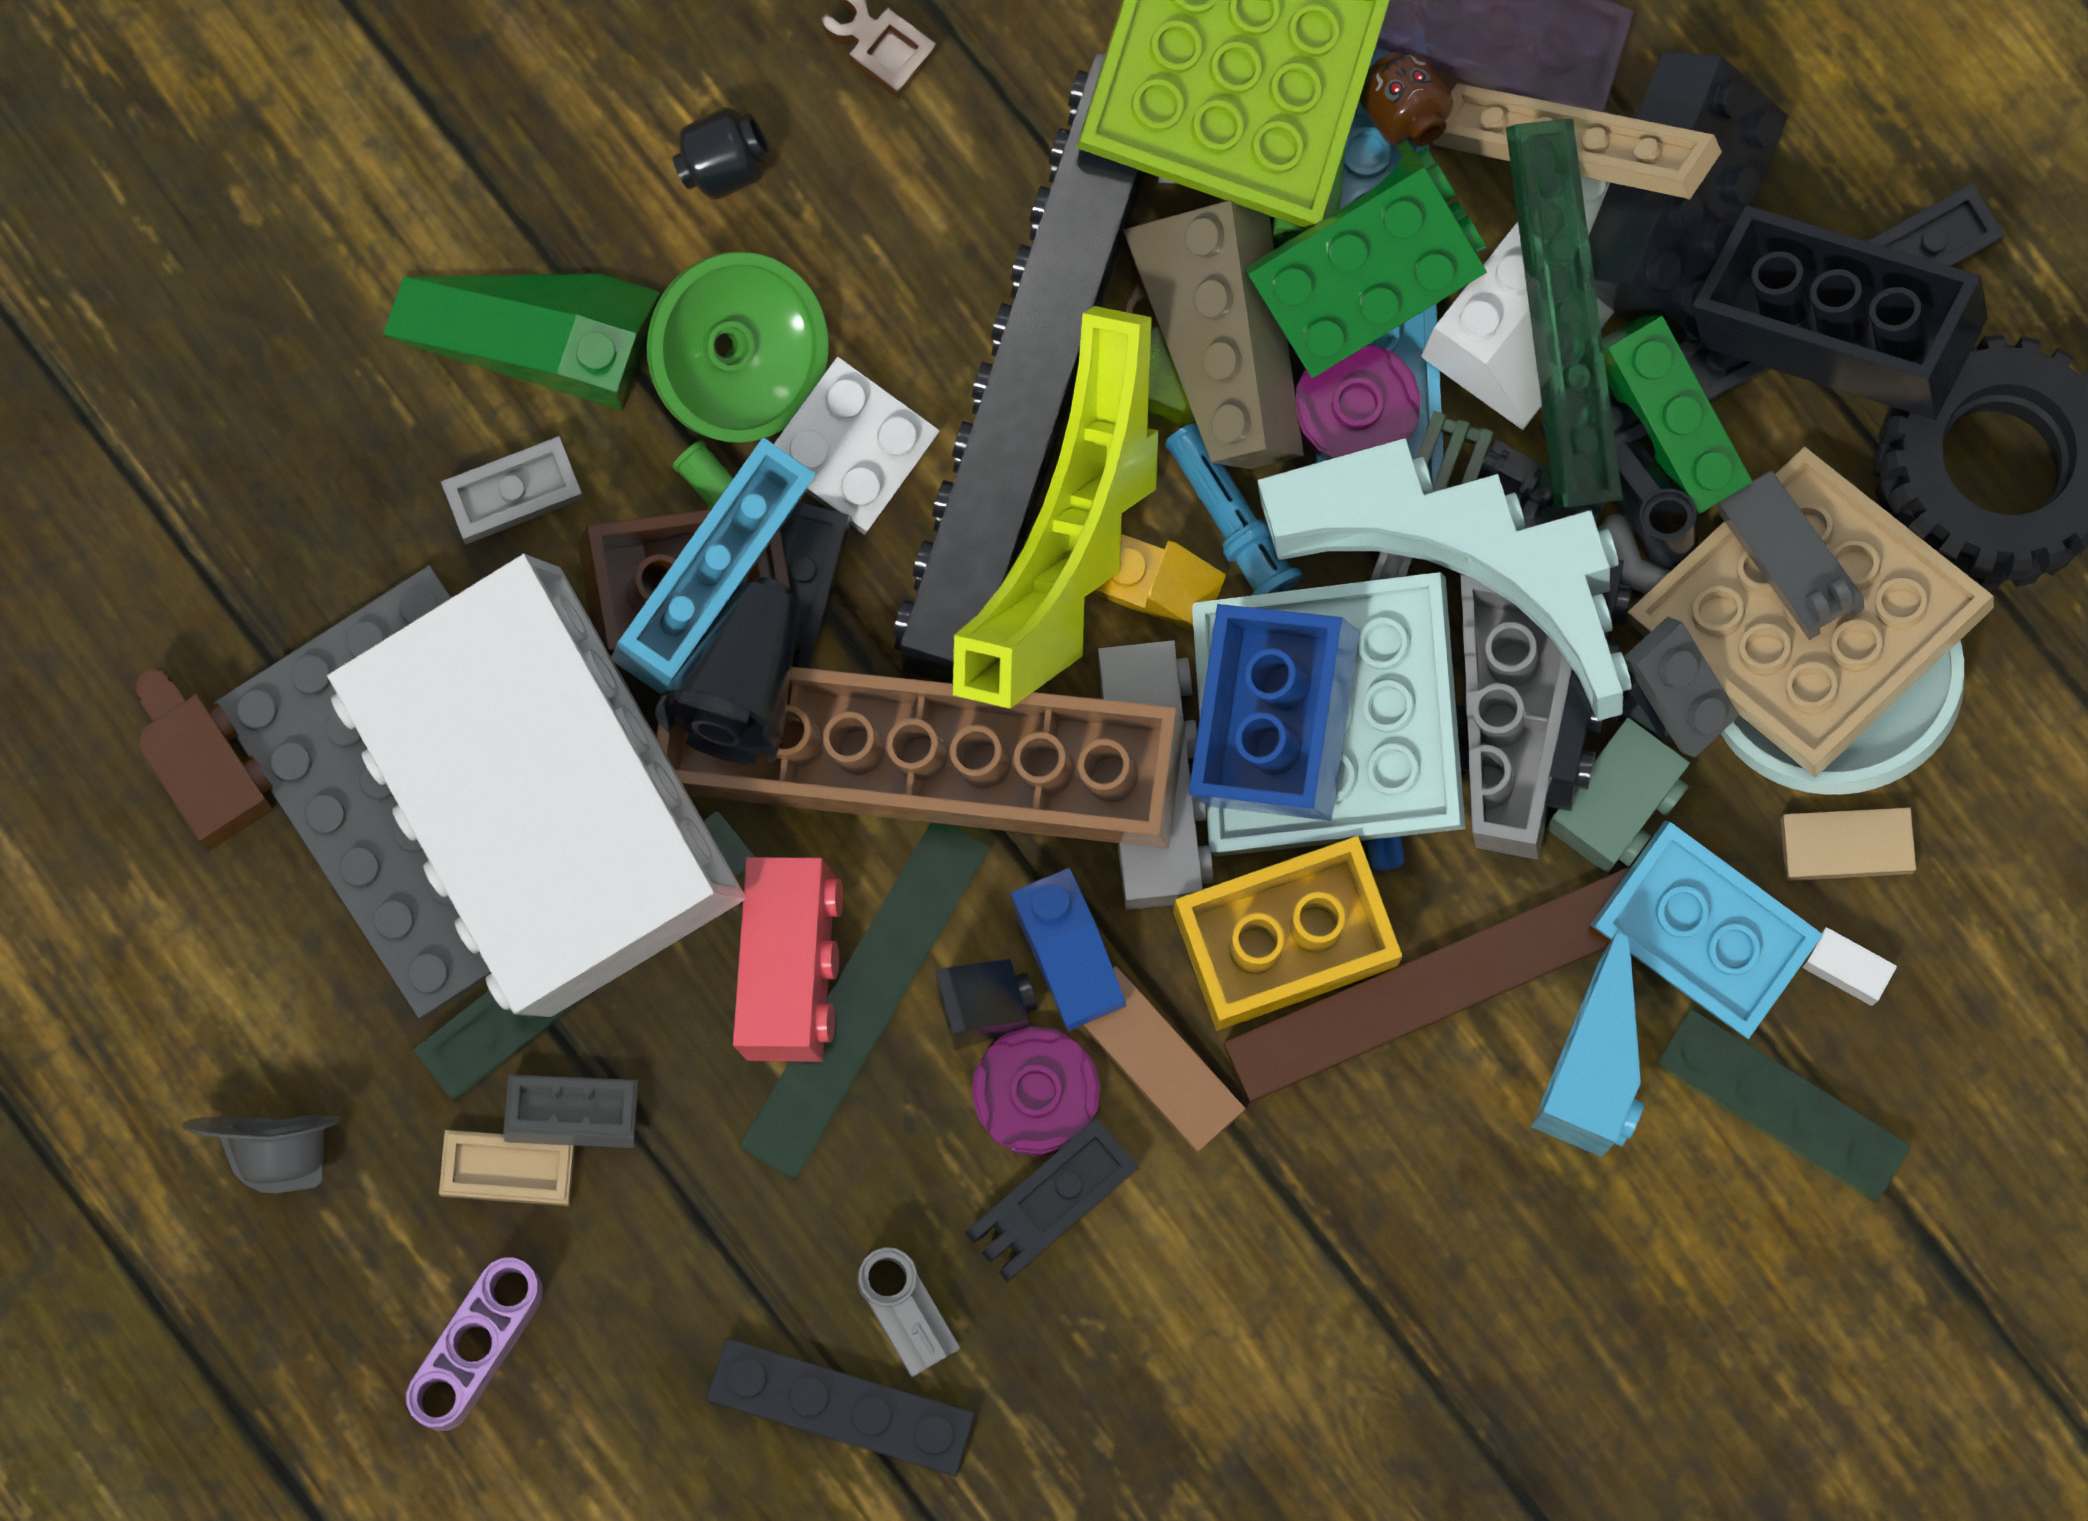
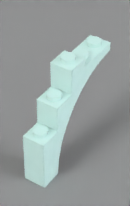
[1258,438,1631,721]

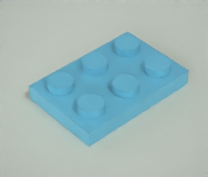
[1590,821,1823,1039]

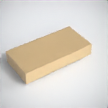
[1780,807,1916,881]
[439,1130,575,1206]

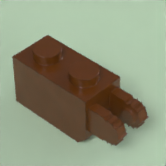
[134,668,273,852]

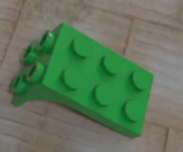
[1245,139,1487,378]

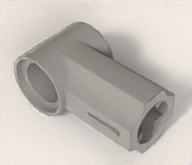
[857,1248,961,1377]

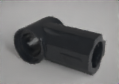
[1593,440,1698,567]

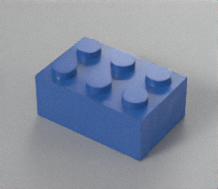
[1188,604,1360,821]

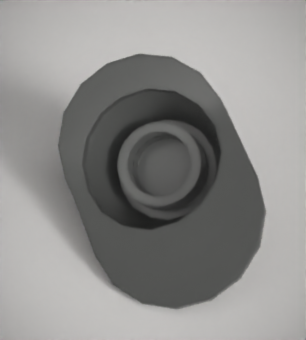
[183,1114,340,1193]

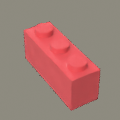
[733,857,843,1062]

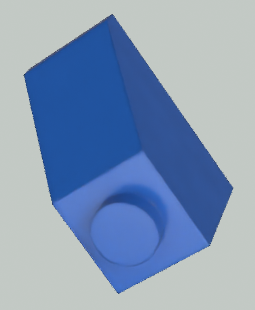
[1010,868,1127,1031]

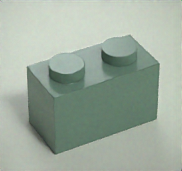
[1546,717,1690,874]

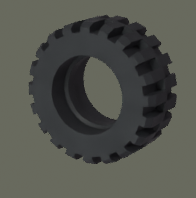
[1873,335,2088,589]

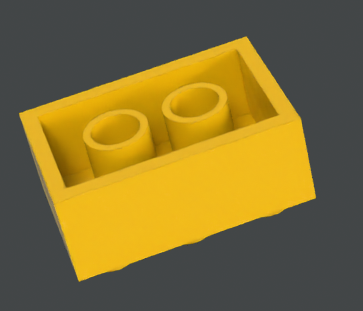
[1173,836,1403,1031]

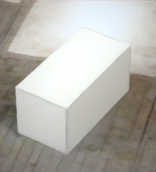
[1802,927,1897,1006]

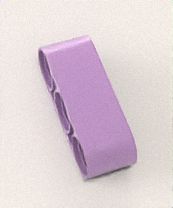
[407,1258,543,1431]

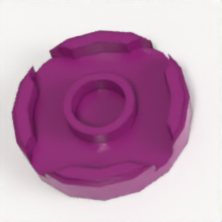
[1296,345,1421,460]
[972,1026,1100,1157]

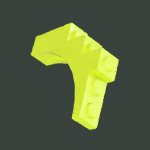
[953,306,1158,709]

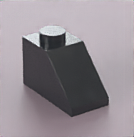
[935,959,1037,1050]

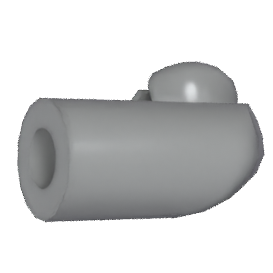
[1597,514,1671,595]

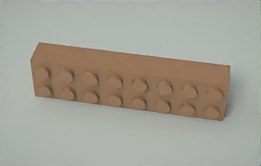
[657,667,1185,849]

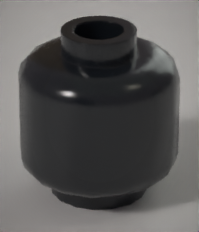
[673,108,771,200]

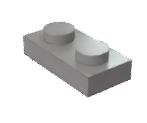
[441,436,584,545]

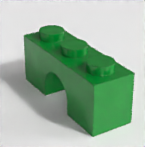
[1588,316,1753,514]

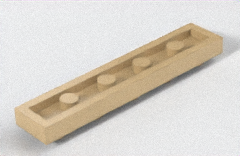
[1433,83,1722,199]

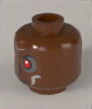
[1360,52,1454,147]

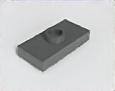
[504,1074,638,1148]

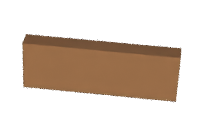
[1081,966,1246,1154]

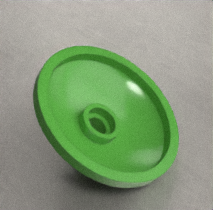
[647,252,829,443]

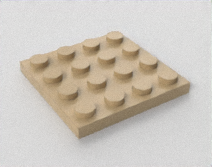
[1627,447,1994,778]

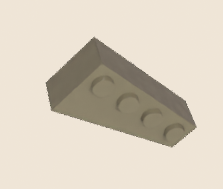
[1123,200,1304,469]

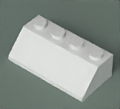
[1421,171,1615,430]

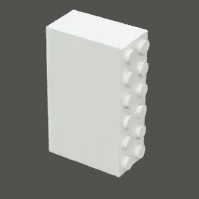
[327,554,747,1017]

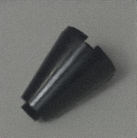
[655,577,799,765]

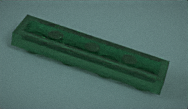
[1655,1009,1912,1203]

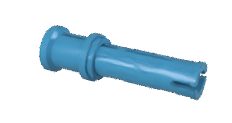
[1164,422,1304,596]

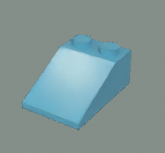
[1531,932,1645,1157]

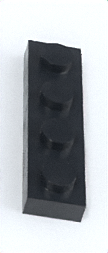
[1546,559,1633,811]
[706,1338,975,1477]

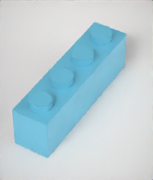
[610,437,816,695]

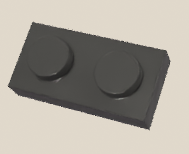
[1624,616,1740,758]

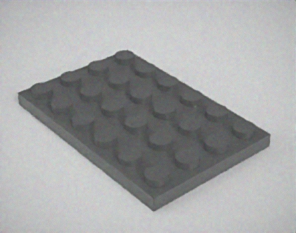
[214,565,491,1022]

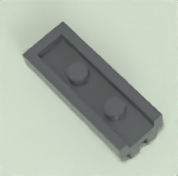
[1718,471,1864,640]

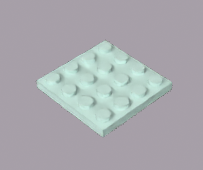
[1192,572,1466,857]

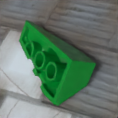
[383,274,662,411]

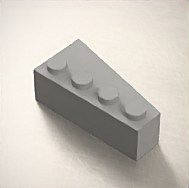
[1460,574,1573,860]

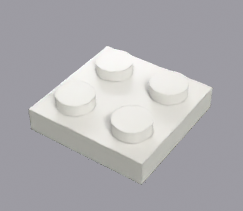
[774,357,940,535]

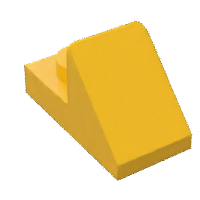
[1090,534,1226,632]

